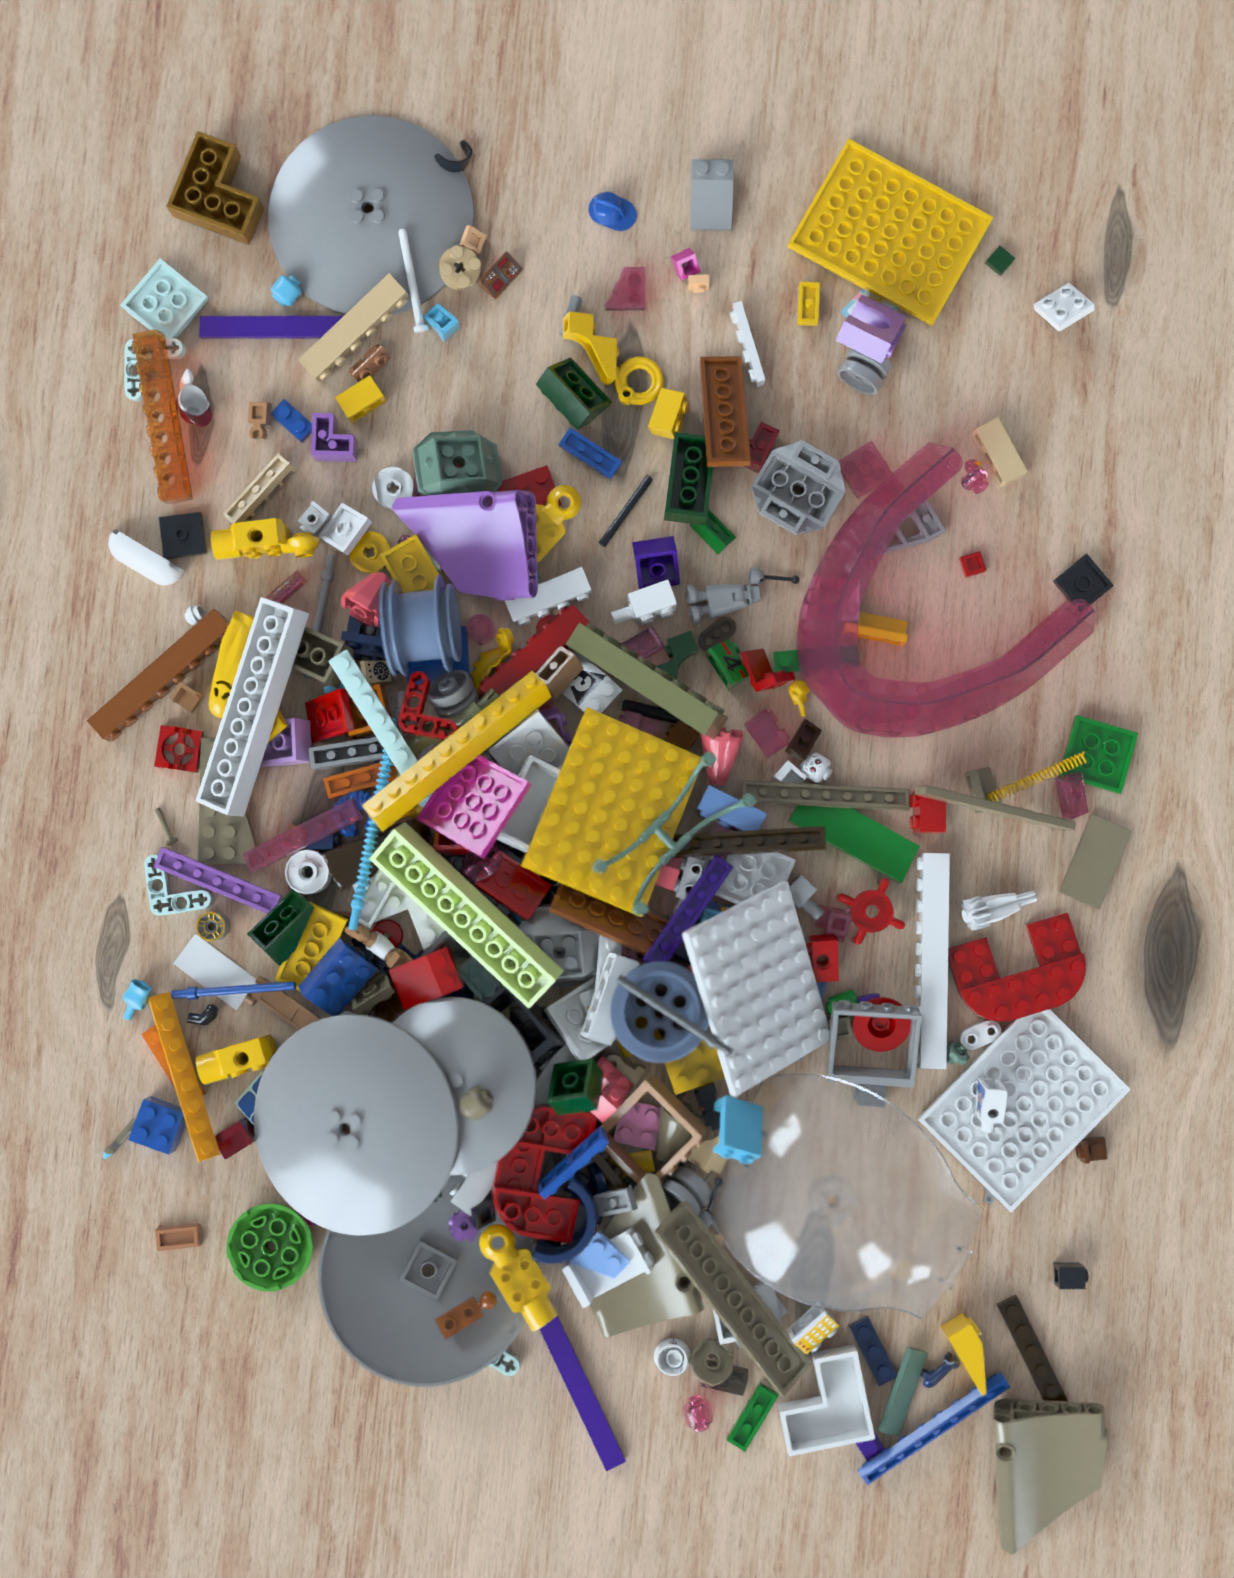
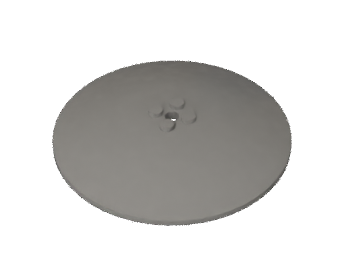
[268,115,474,315]
[254,1014,459,1235]
[318,1174,537,1387]

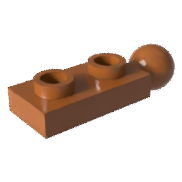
[435,1291,497,1340]

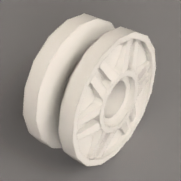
[285,850,332,894]

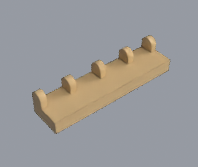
[222,454,297,524]

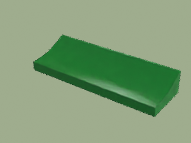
[788,805,920,883]

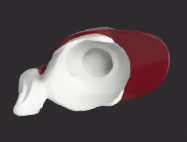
[176,368,212,427]

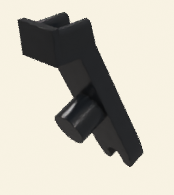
[351,938,392,975]

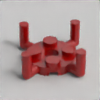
[836,878,905,945]

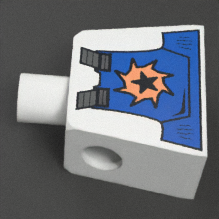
[975,1078,1008,1133]

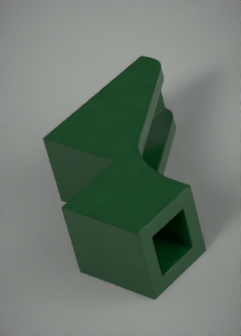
[654,631,698,680]

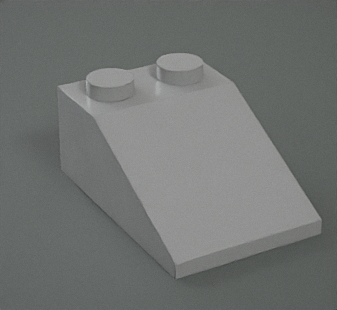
[690,159,733,231]

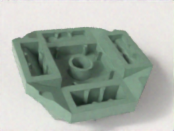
[413,430,502,496]

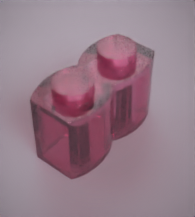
[744,709,790,759]

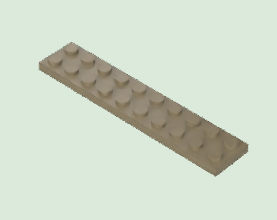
[653,1201,811,1397]

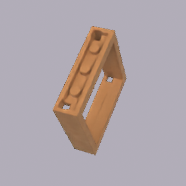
[601,1074,708,1184]

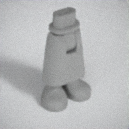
[686,584,761,625]

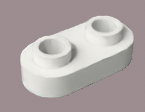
[959,1020,1001,1050]

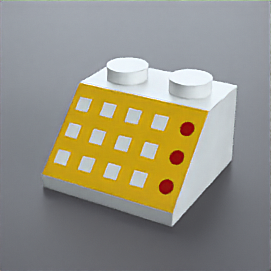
[787,1301,839,1355]

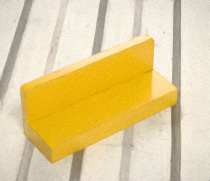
[842,612,908,646]

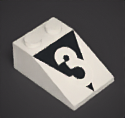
[561,651,623,714]

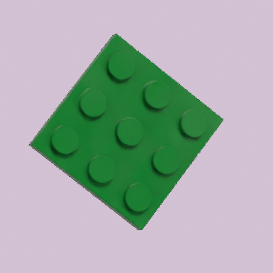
[1058,715,1138,794]

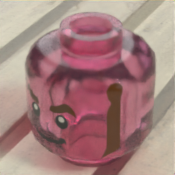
[683,1396,713,1432]

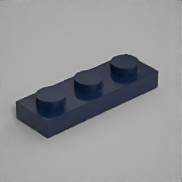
[848,1315,897,1386]

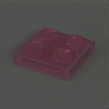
[839,441,894,499]

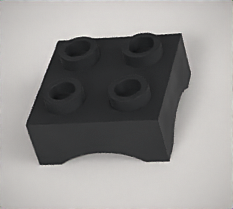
[694,1082,721,1131]

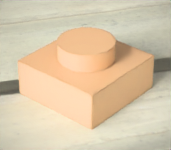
[459,225,487,255]
[688,274,710,293]

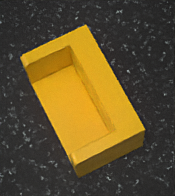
[335,375,386,424]

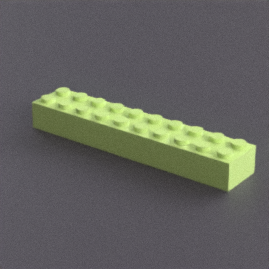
[370,822,564,1008]

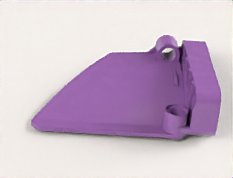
[392,490,538,600]

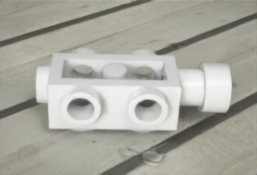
[673,856,706,914]

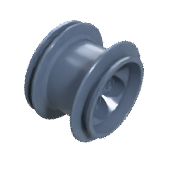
[379,575,462,676]
[610,961,709,1062]

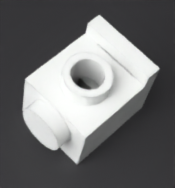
[298,501,331,537]

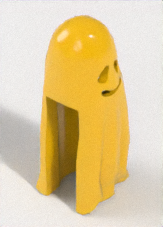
[209,611,254,718]

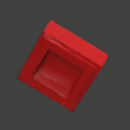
[959,551,987,578]

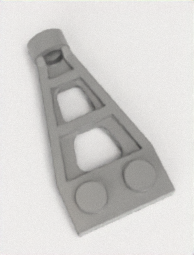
[858,495,946,562]

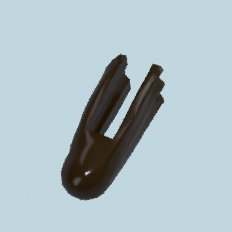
[322,819,432,891]

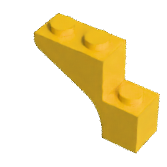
[563,311,619,385]

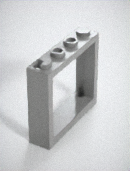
[826,1000,922,1088]

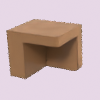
[169,681,204,713]

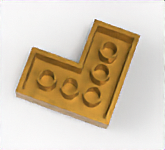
[166,131,264,245]

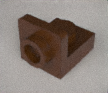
[1075,1136,1108,1164]

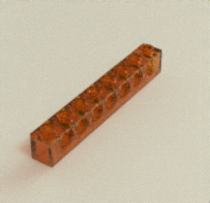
[132,329,193,504]

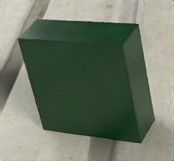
[985,245,1015,276]

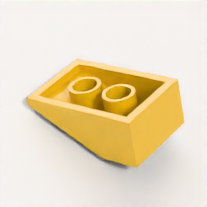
[940,1313,986,1396]

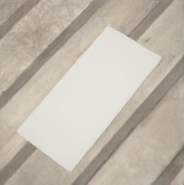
[173,934,256,1010]

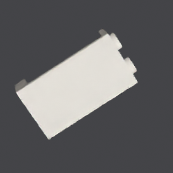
[561,1227,654,1308]

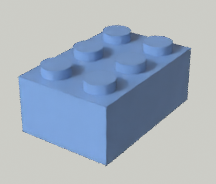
[696,785,767,831]

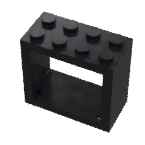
[481,983,566,1072]

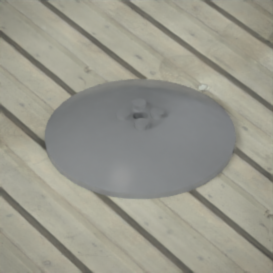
[393,997,537,1175]

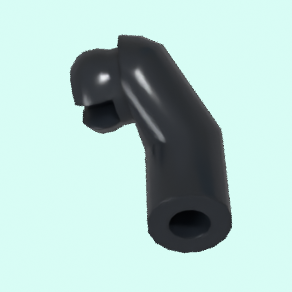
[187,1004,218,1025]

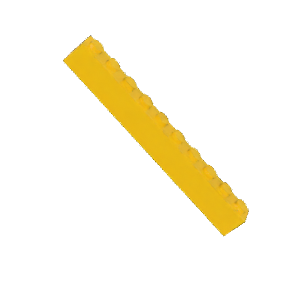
[362,671,552,832]

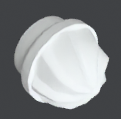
[185,604,207,625]

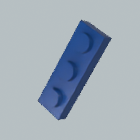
[558,428,622,480]

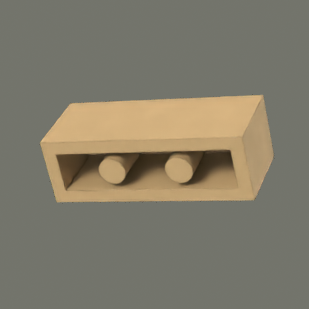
[972,417,1028,488]

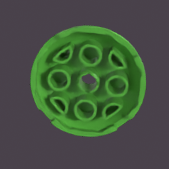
[226,1203,313,1292]

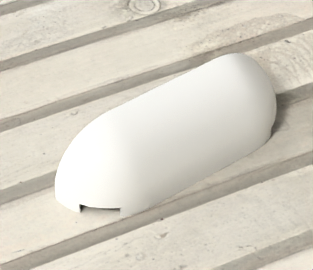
[109,529,185,585]

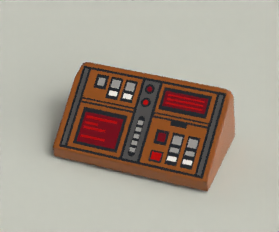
[479,251,523,300]

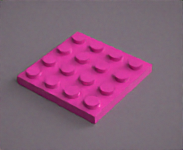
[416,755,531,859]

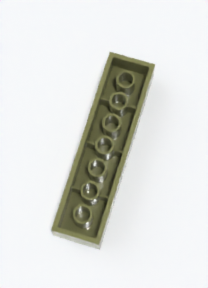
[566,623,729,739]

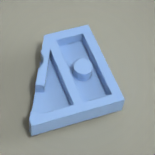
[570,1230,631,1278]

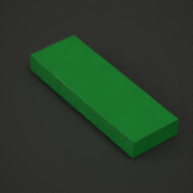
[726,1382,779,1452]

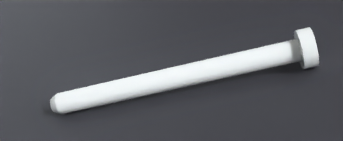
[398,229,428,333]

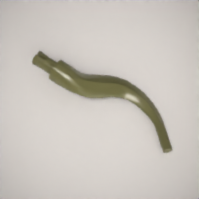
[397,688,500,777]

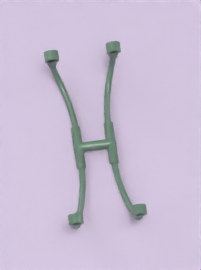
[592,751,757,916]

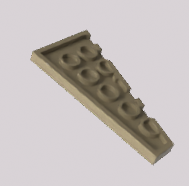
[198,738,263,865]

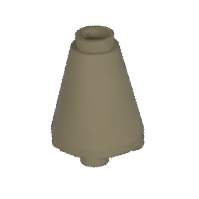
[656,1101,703,1162]

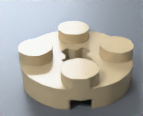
[438,245,481,290]

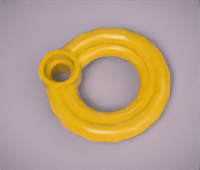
[615,356,664,405]

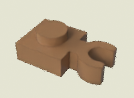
[248,402,272,439]

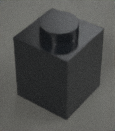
[1053,1262,1089,1289]

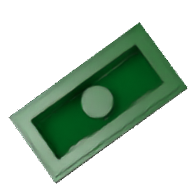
[690,509,736,555]

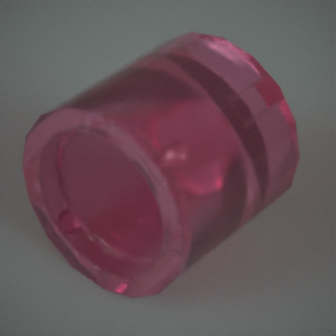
[467,614,496,646]

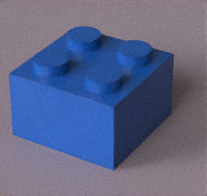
[128,1096,186,1155]

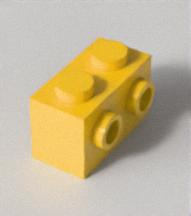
[648,388,690,439]

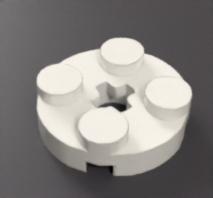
[372,467,415,510]

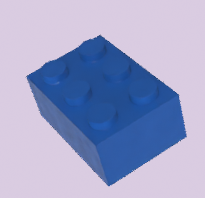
[298,937,377,1016]

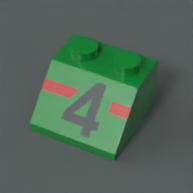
[706,639,749,691]

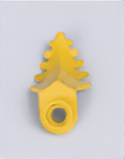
[471,628,514,696]

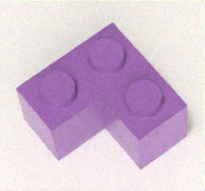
[311,413,358,462]

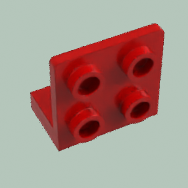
[741,648,796,692]

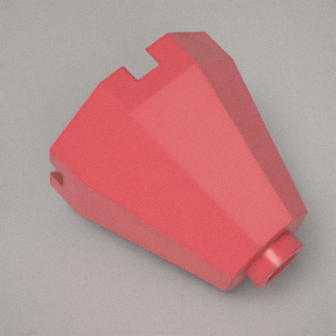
[341,572,391,627]

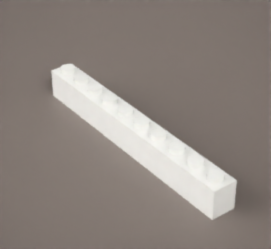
[914,853,950,1069]
[449,1045,577,1217]

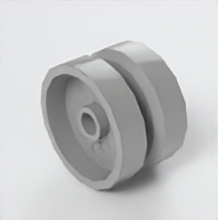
[837,348,892,395]
[427,670,481,719]
[661,1166,712,1216]

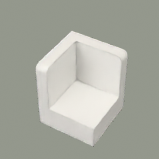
[773,760,807,783]

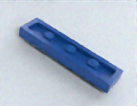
[538,1126,609,1199]

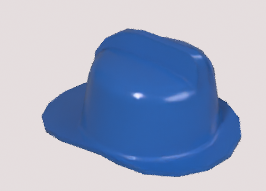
[588,192,637,231]

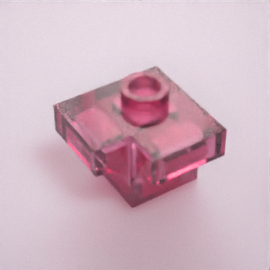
[814,904,852,943]

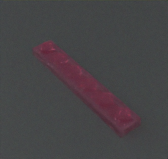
[243,799,363,873]

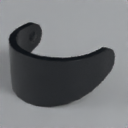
[435,140,473,173]

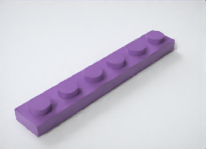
[153,847,282,914]

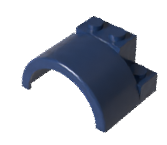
[532,1170,604,1264]

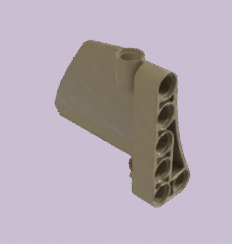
[590,1173,704,1337]
[993,1399,1108,1555]

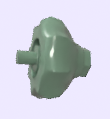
[946,1040,970,1065]

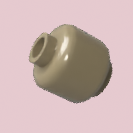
[459,1086,494,1120]

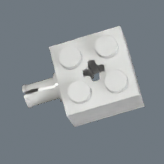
[611,580,677,626]

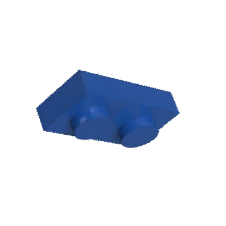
[271,399,312,443]

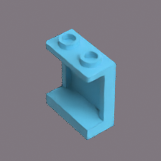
[713,1095,763,1164]

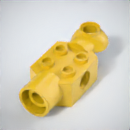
[536,484,582,564]
[211,518,320,560]
[196,1034,279,1085]
[479,1224,558,1331]

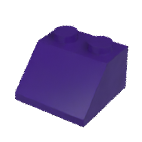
[632,536,680,590]

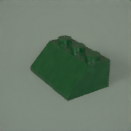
[535,357,612,430]

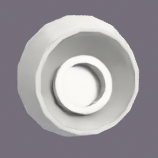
[654,1338,691,1376]

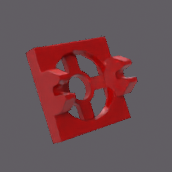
[154,725,204,773]

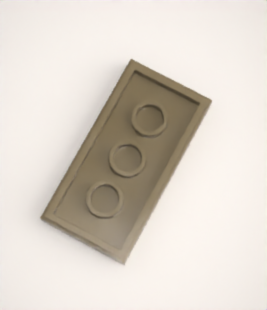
[1059,814,1132,909]

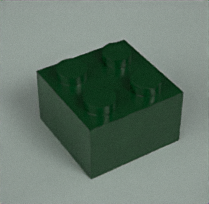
[547,1058,604,1115]

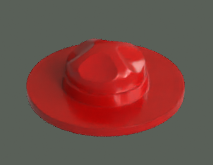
[852,997,911,1052]

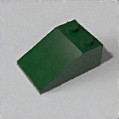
[247,889,314,966]

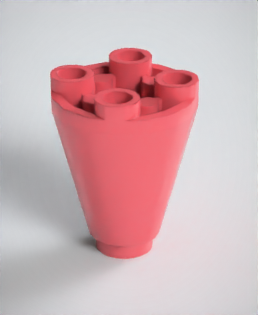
[701,727,743,785]

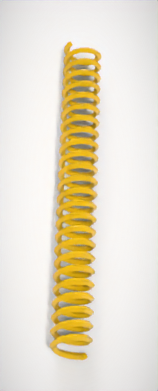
[987,751,1086,802]

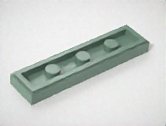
[878,1347,928,1436]

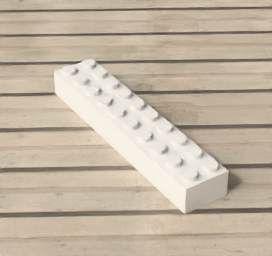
[196,597,309,817]

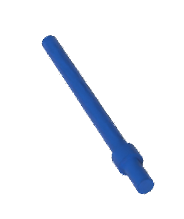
[171,981,297,1000]

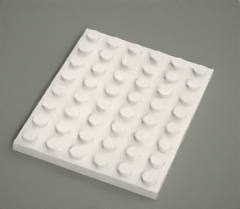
[682,881,830,1097]
[917,1009,1131,1212]

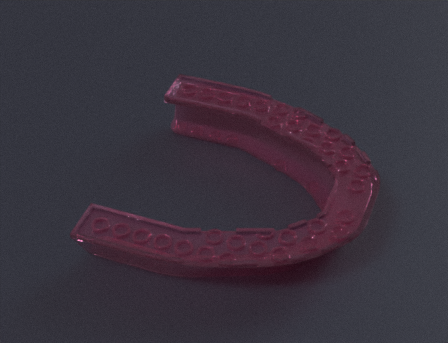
[797,442,1095,738]

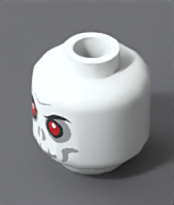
[799,752,833,783]

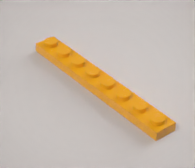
[148,991,220,1163]

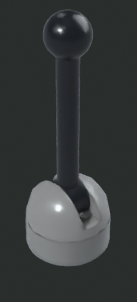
[749,568,800,585]
[698,1177,723,1228]

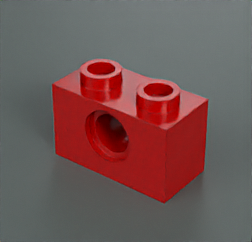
[806,934,839,983]

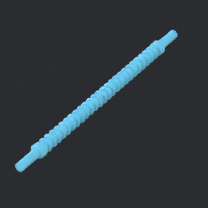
[348,718,399,931]

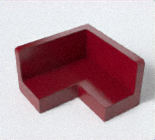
[744,422,780,473]
[215,1117,256,1159]

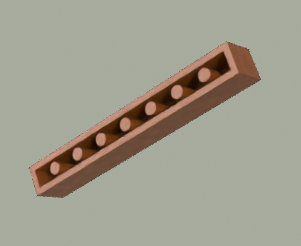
[87,609,229,741]

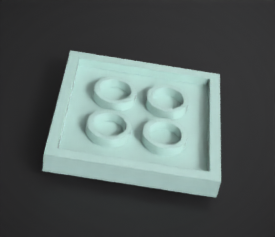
[120,259,209,338]

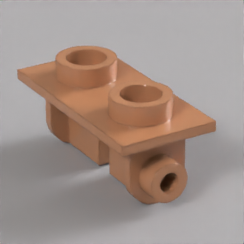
[348,344,391,382]

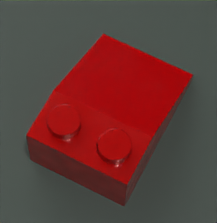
[388,946,465,1010]

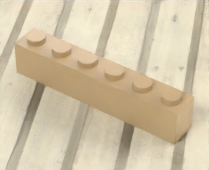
[298,273,409,382]

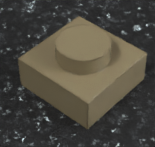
[828,1015,853,1040]

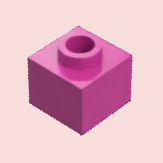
[671,248,701,281]

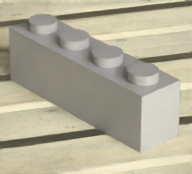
[308,737,385,771]

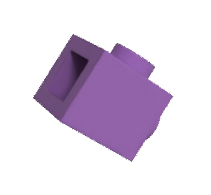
[447,1210,480,1243]

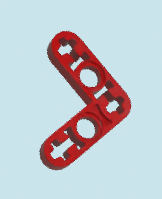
[398,671,459,740]

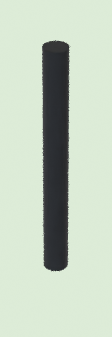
[598,475,653,547]

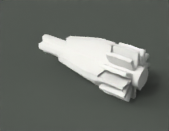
[961,890,1037,931]

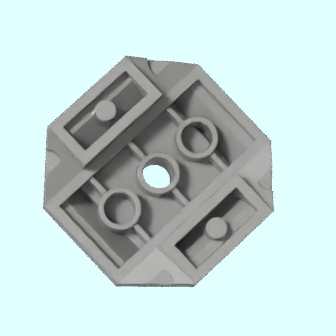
[751,440,846,535]
[518,904,600,988]

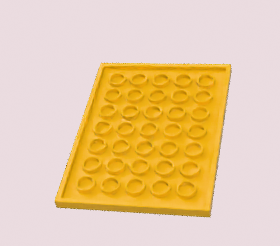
[787,138,994,326]
[521,707,701,917]

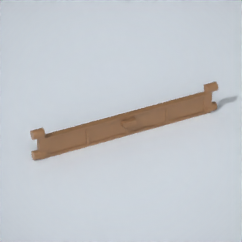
[244,975,322,1030]

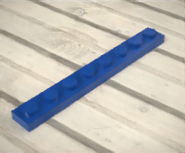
[857,1372,1011,1485]

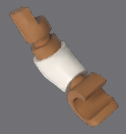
[345,924,414,968]

